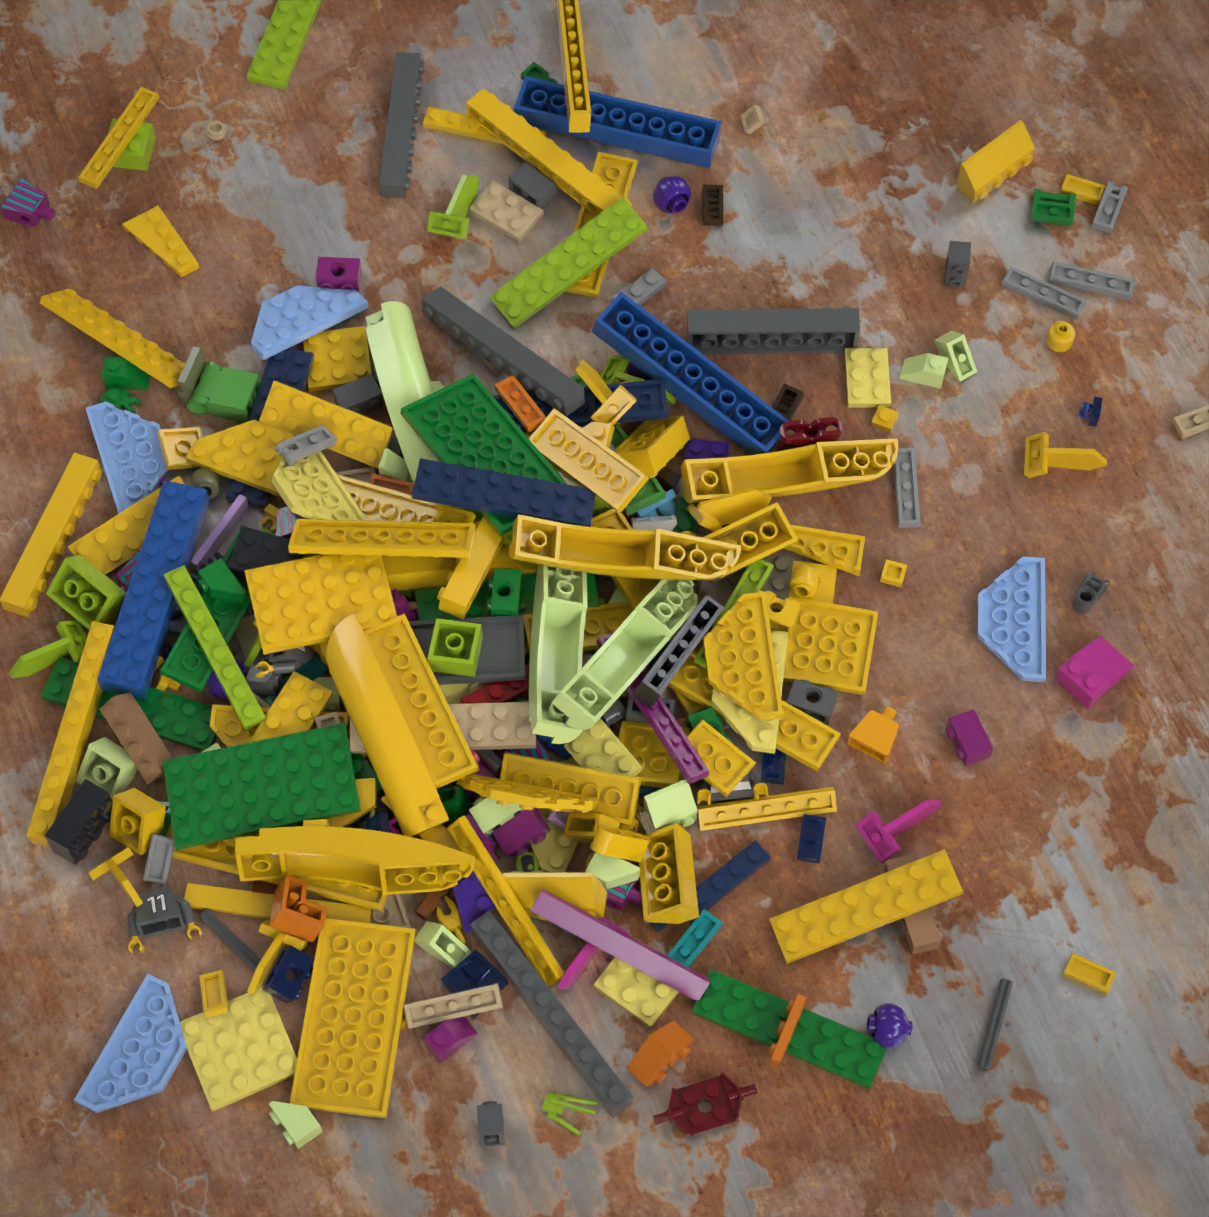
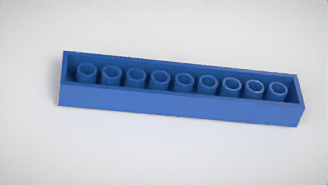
[514,76,721,168]
[591,292,789,455]
[97,480,210,700]

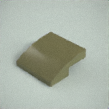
[177,346,206,404]

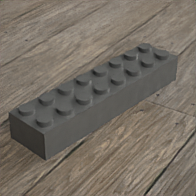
[686,307,860,355]

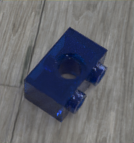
[262,945,314,1004]

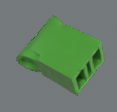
[187,361,261,423]

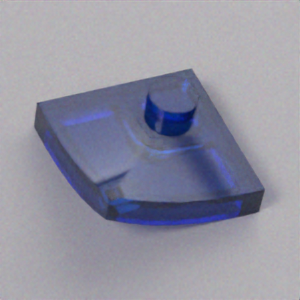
[440,949,508,1020]

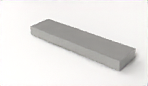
[1048,261,1135,301]
[1001,266,1087,320]
[893,448,921,528]

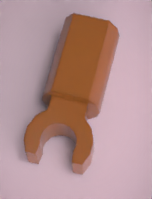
[414,888,450,921]

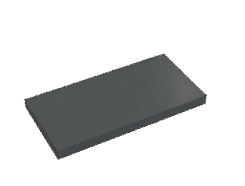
[408,615,526,685]

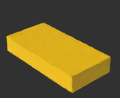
[1060,174,1106,206]
[1062,952,1116,995]
[199,970,229,1018]

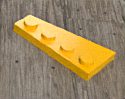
[122,206,200,278]
[783,525,865,576]

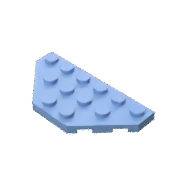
[251,285,368,360]
[85,402,168,514]
[977,557,1046,682]
[74,974,187,1113]

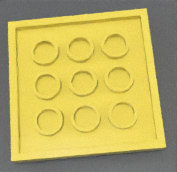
[178,985,297,1112]

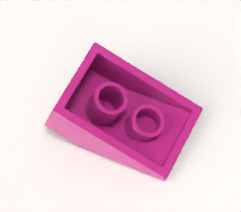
[1055,636,1134,709]

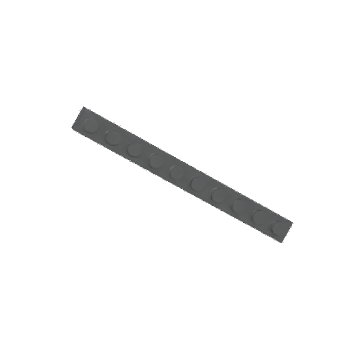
[422,286,585,416]
[470,911,633,1119]

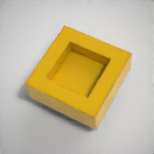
[871,405,899,434]
[880,559,908,588]

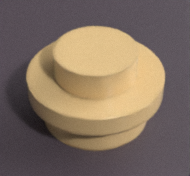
[206,121,227,140]

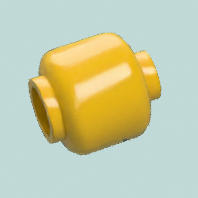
[1046,321,1076,353]
[789,565,821,598]

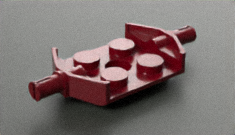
[652,1072,757,1137]

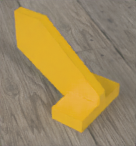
[575,359,637,425]
[1024,432,1107,478]
[687,488,772,532]
[303,778,377,827]
[88,847,143,908]
[247,919,309,995]

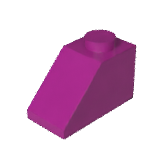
[424,1016,478,1064]

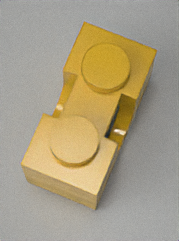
[758,590,801,636]
[564,813,620,844]

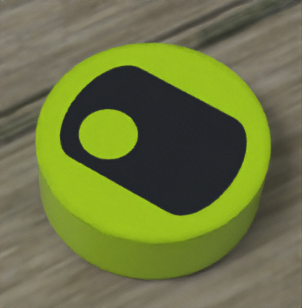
[516,853,539,873]

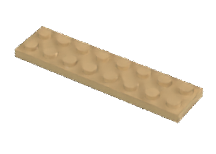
[350,702,536,754]

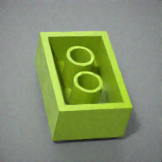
[46,556,126,630]

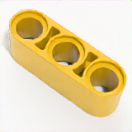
[590,825,650,862]

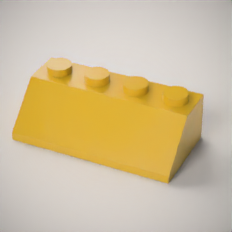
[956,120,1035,203]
[614,415,690,478]
[703,502,798,579]
[639,823,699,924]
[503,872,607,920]

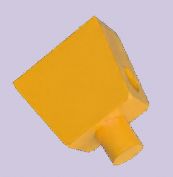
[847,706,899,765]

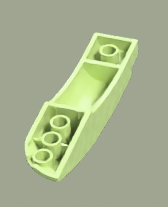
[365,301,438,483]
[529,564,588,744]
[552,579,698,730]

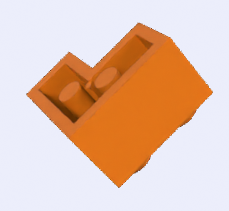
[269,874,327,942]
[626,1020,694,1087]

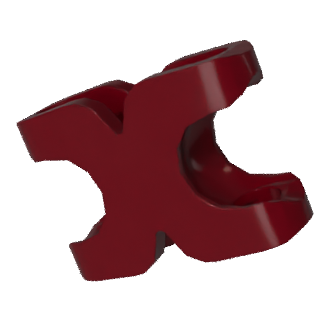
[777,417,843,451]

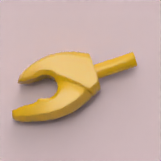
[436,896,466,944]

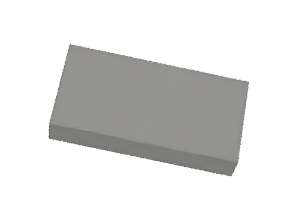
[143,834,175,885]

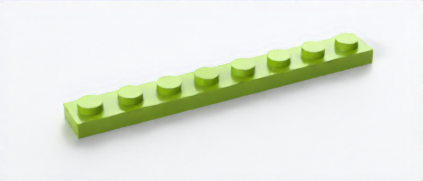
[164,566,266,730]

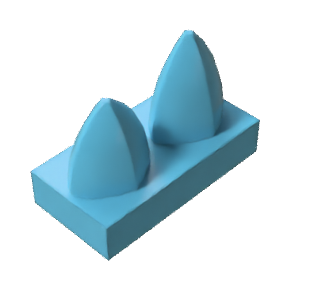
[632,489,676,518]

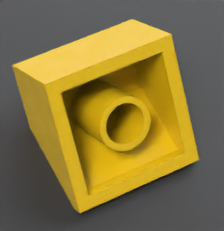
[109,788,166,855]

